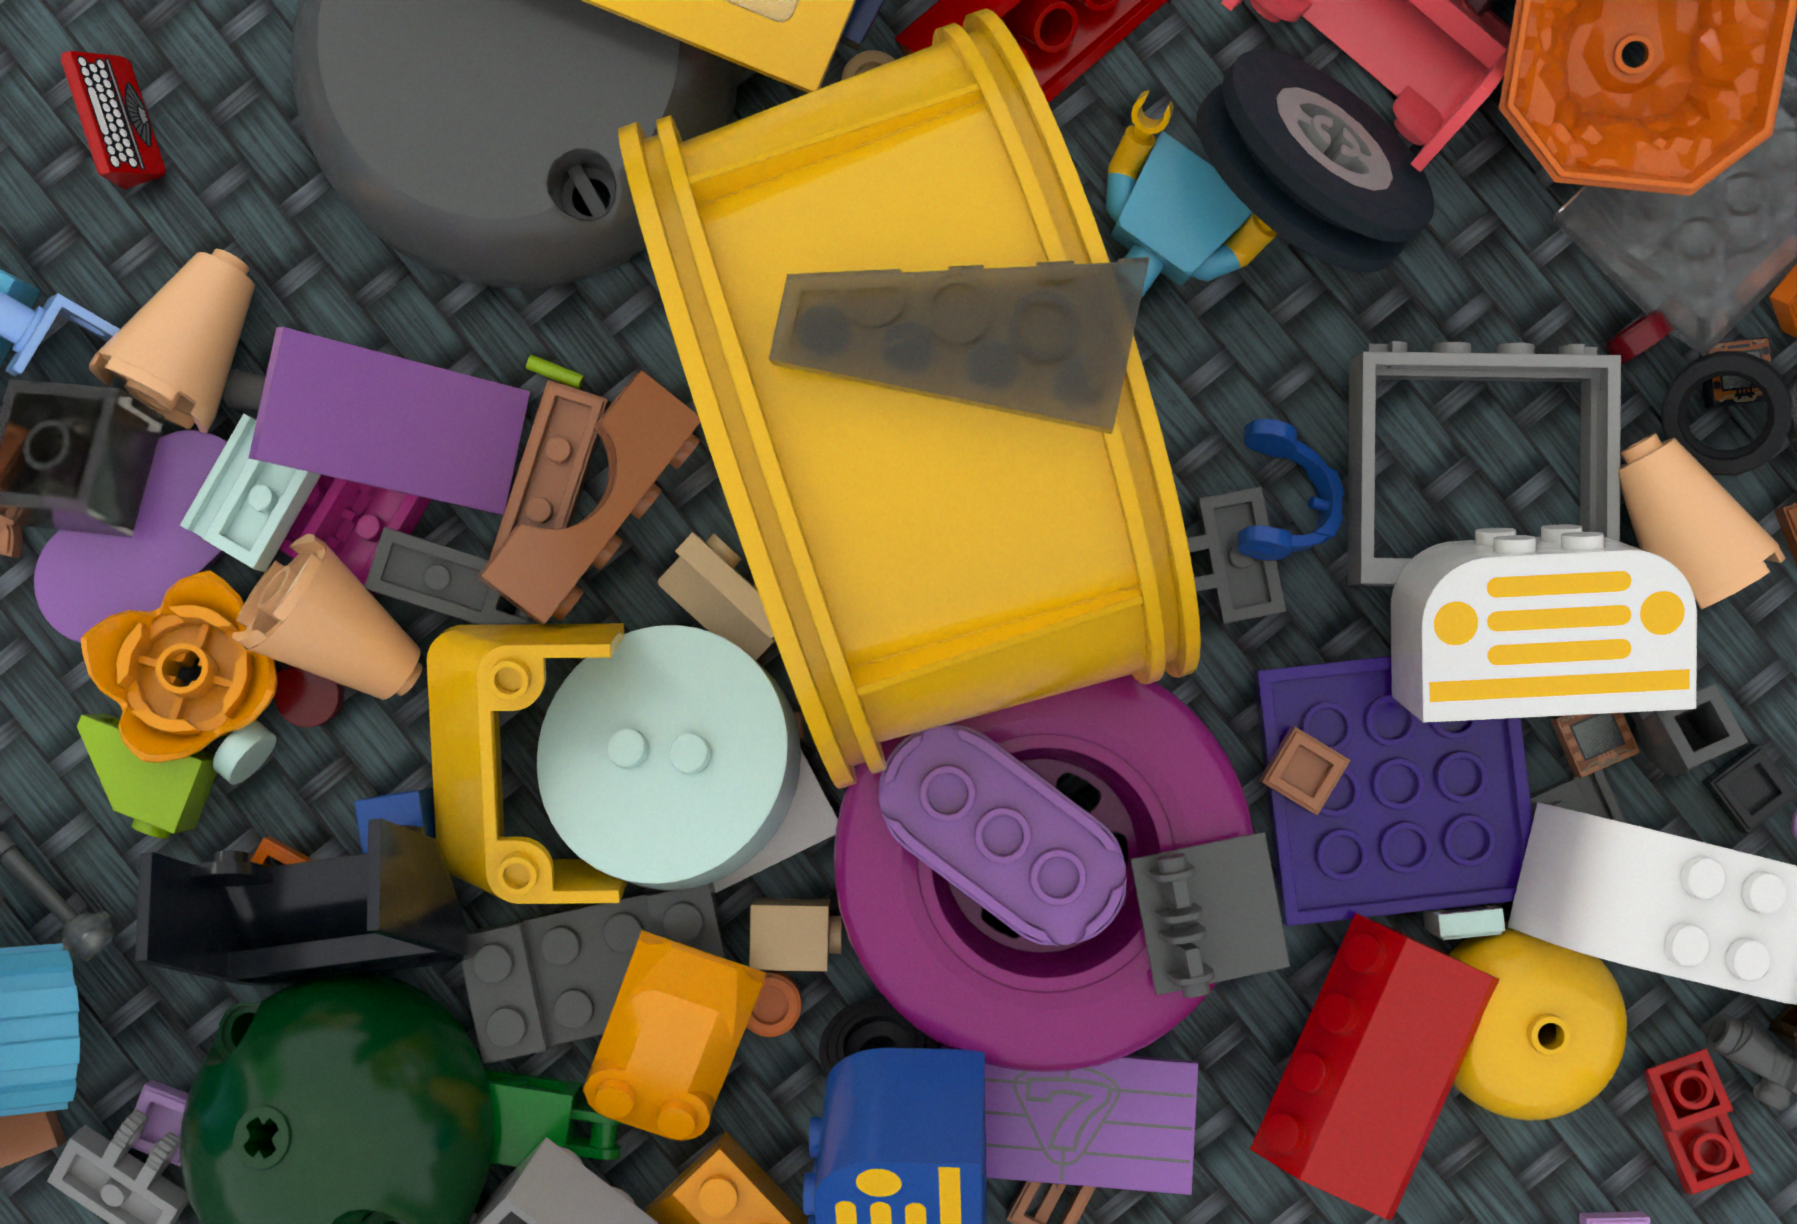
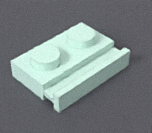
[180,413,321,572]

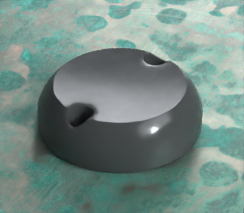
[291,0,737,289]

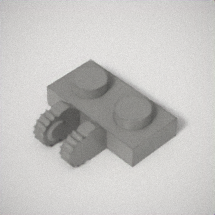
[47,1109,189,1224]

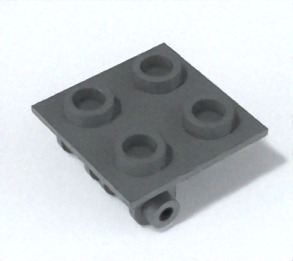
[1130,831,1290,998]

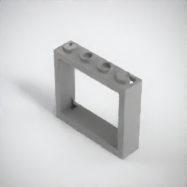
[1347,341,1621,586]

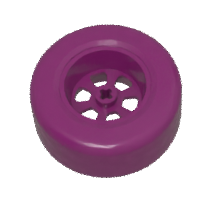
[834,675,1253,1072]

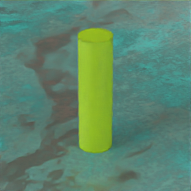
[526,354,585,390]

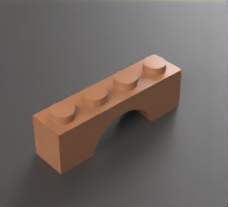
[477,370,700,624]

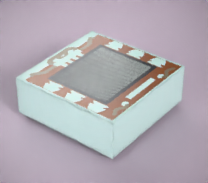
[1423,903,1505,940]

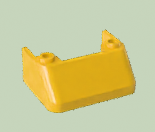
[427,623,627,904]

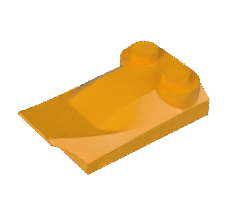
[583,930,766,1141]

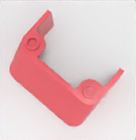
[1221,0,1512,172]

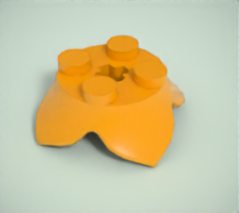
[80,570,277,763]

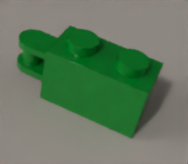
[484,1068,623,1170]

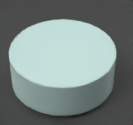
[213,721,277,785]

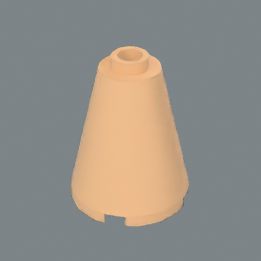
[89,249,255,434]
[1618,433,1786,609]
[232,533,422,700]

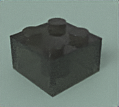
[0,379,165,538]

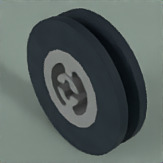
[1196,50,1435,273]

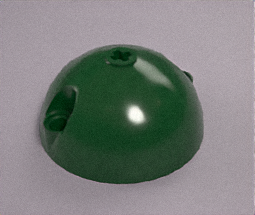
[180,973,494,1224]

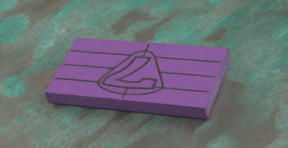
[941,1045,1198,1195]

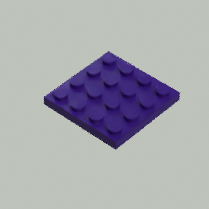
[1254,656,1533,926]

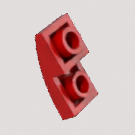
[1643,1048,1753,1195]

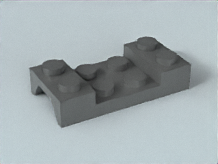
[461,882,727,1064]

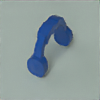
[1237,419,1345,561]

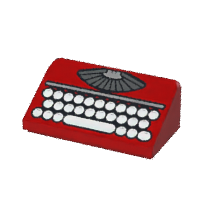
[60,51,166,189]

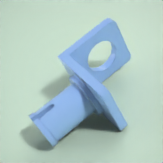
[0,291,120,376]

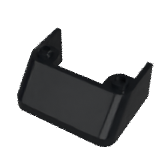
[135,818,470,986]

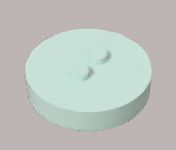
[537,625,801,890]

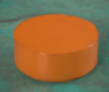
[746,970,802,1037]

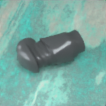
[1706,1014,1797,1111]

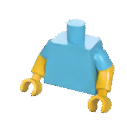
[1106,90,1278,298]

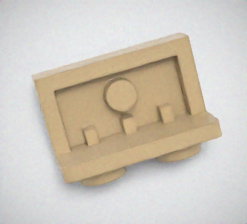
[658,532,775,661]

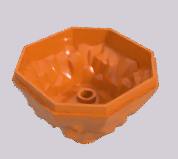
[1499,0,1797,196]

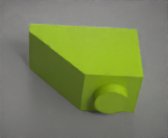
[77,713,217,839]

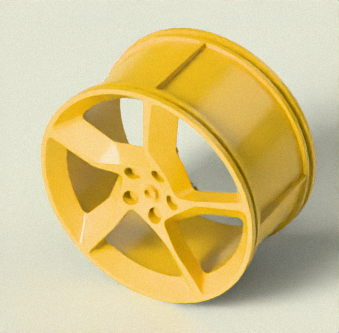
[618,8,1201,789]

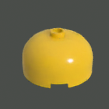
[1449,921,1627,1121]

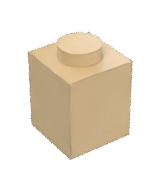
[749,898,842,972]

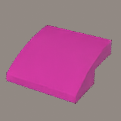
[279,475,431,596]

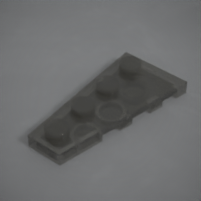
[769,257,1150,434]

